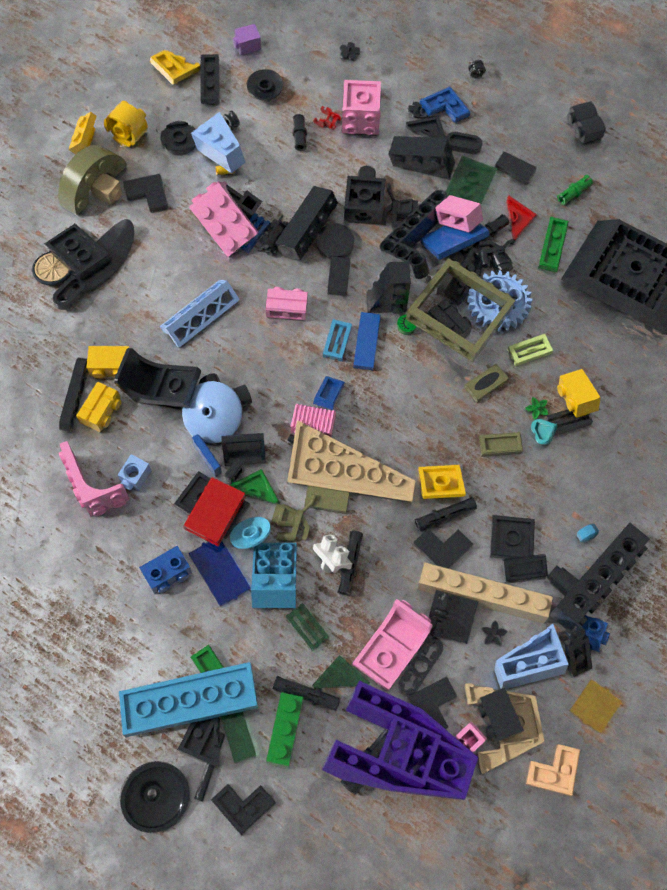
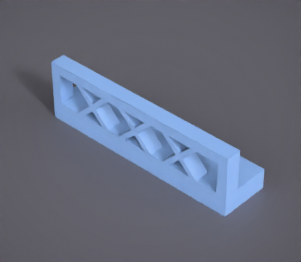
[159,280,240,348]

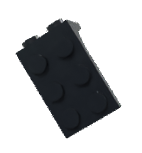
[114,348,202,407]

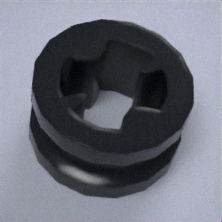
[468,60,486,78]
[223,110,240,130]

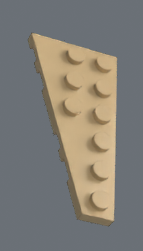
[287,420,415,501]

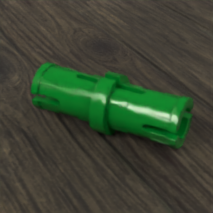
[557,175,593,205]

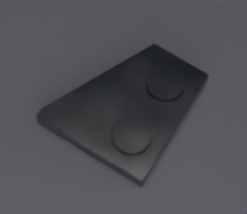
[177,717,220,769]

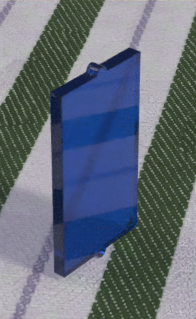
[188,541,251,607]

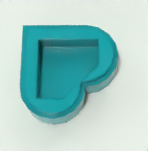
[531,419,558,446]

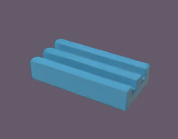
[323,319,352,362]

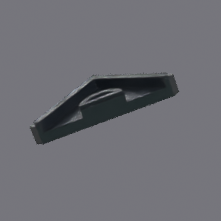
[405,116,445,138]

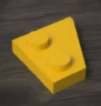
[150,50,201,85]

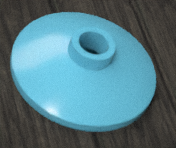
[230,517,271,549]

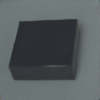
[225,458,245,484]

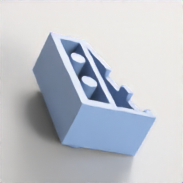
[191,112,246,173]
[494,624,568,689]

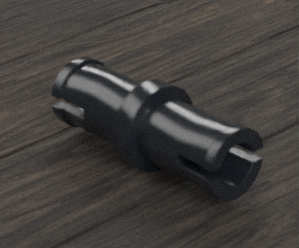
[292,114,307,151]

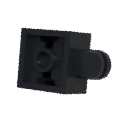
[344,165,386,224]

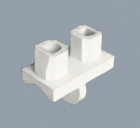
[313,535,352,573]

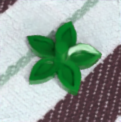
[524,396,549,420]

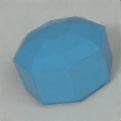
[577,524,599,542]

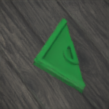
[229,469,280,505]

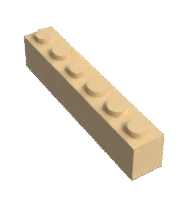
[417,562,553,624]

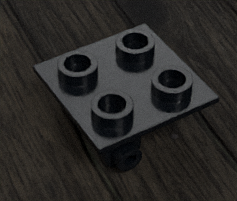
[428,590,479,644]

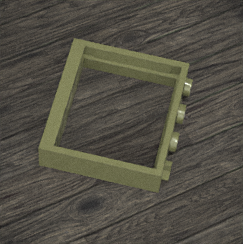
[406,258,516,363]

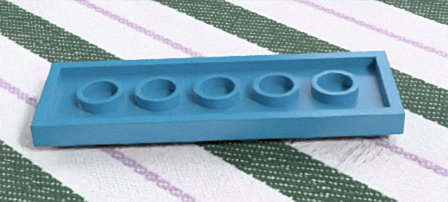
[119,662,259,737]

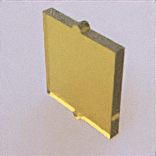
[569,679,622,734]

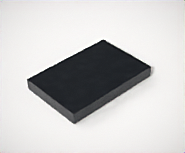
[44,224,112,280]
[174,471,250,539]

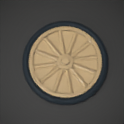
[32,252,72,286]

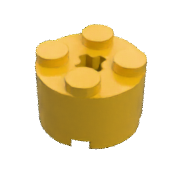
[104,100,148,147]

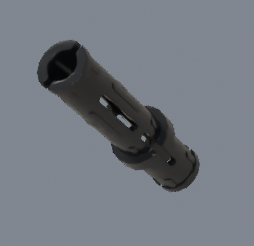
[459,214,510,256]
[414,497,477,532]
[337,530,363,596]
[273,676,341,711]

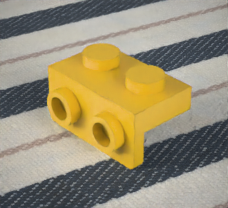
[68,112,97,154]

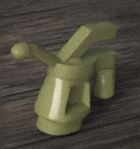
[272,494,317,541]

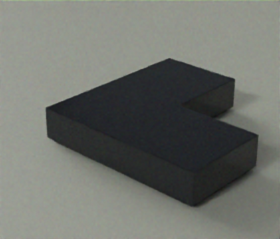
[123,174,169,212]
[413,528,473,569]
[407,677,458,729]
[211,784,276,836]

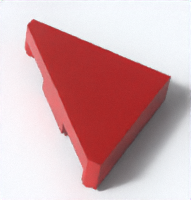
[506,195,537,240]

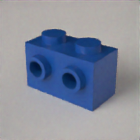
[139,546,192,594]

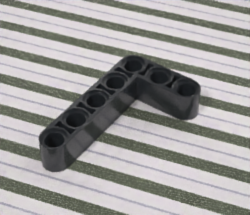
[379,190,448,279]

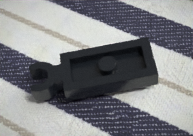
[564,623,593,677]

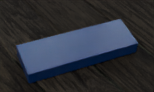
[353,312,381,371]

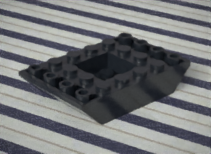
[561,219,667,335]

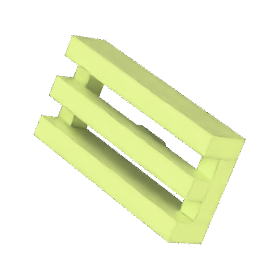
[507,334,553,367]

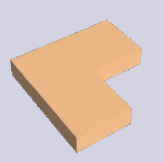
[526,744,580,796]

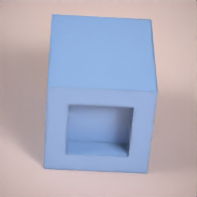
[118,454,152,492]

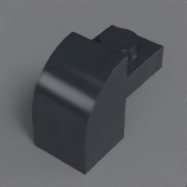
[226,185,262,220]

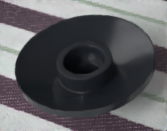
[247,69,283,100]

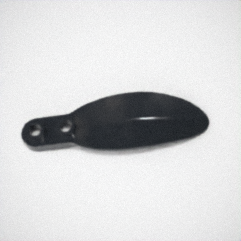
[53,219,134,310]

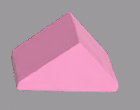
[455,721,487,752]

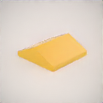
[418,465,466,499]

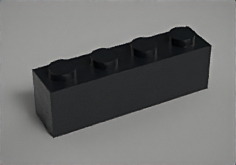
[275,186,338,261]

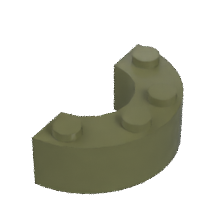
[58,145,127,215]

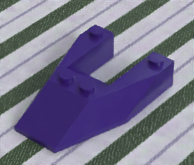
[322,681,478,800]

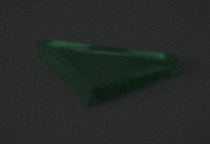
[312,655,370,689]

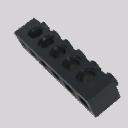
[549,522,650,631]

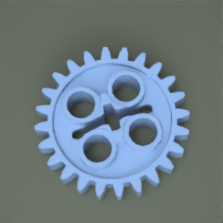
[467,270,532,331]

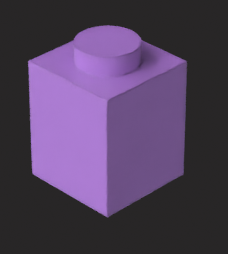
[232,24,261,55]

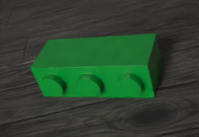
[266,693,304,769]

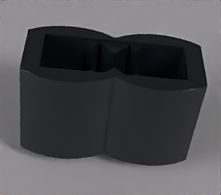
[567,101,606,143]

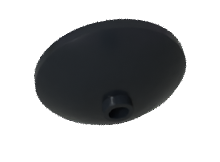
[119,761,190,833]

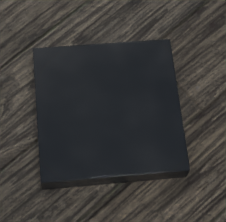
[490,515,535,559]

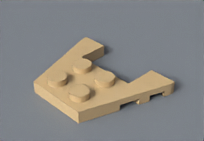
[464,684,545,774]

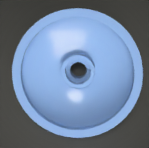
[182,381,242,443]

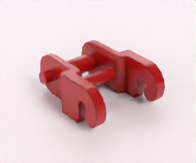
[313,106,341,130]

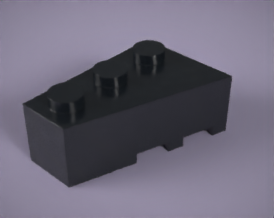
[388,136,455,180]
[366,261,411,314]

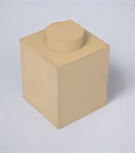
[90,173,122,205]

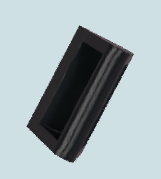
[221,433,266,466]

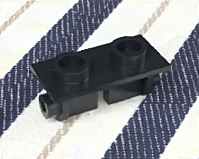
[258,215,288,256]

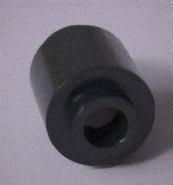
[546,565,579,596]

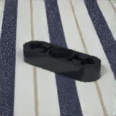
[398,637,443,696]

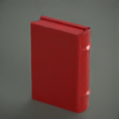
[183,477,246,546]

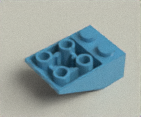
[251,543,297,608]

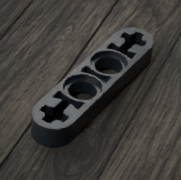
[59,357,88,432]

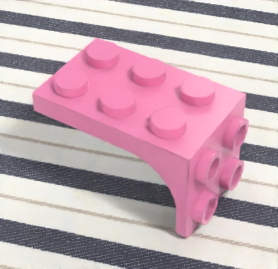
[342,80,381,135]
[189,181,259,257]
[59,441,130,517]
[352,599,433,691]

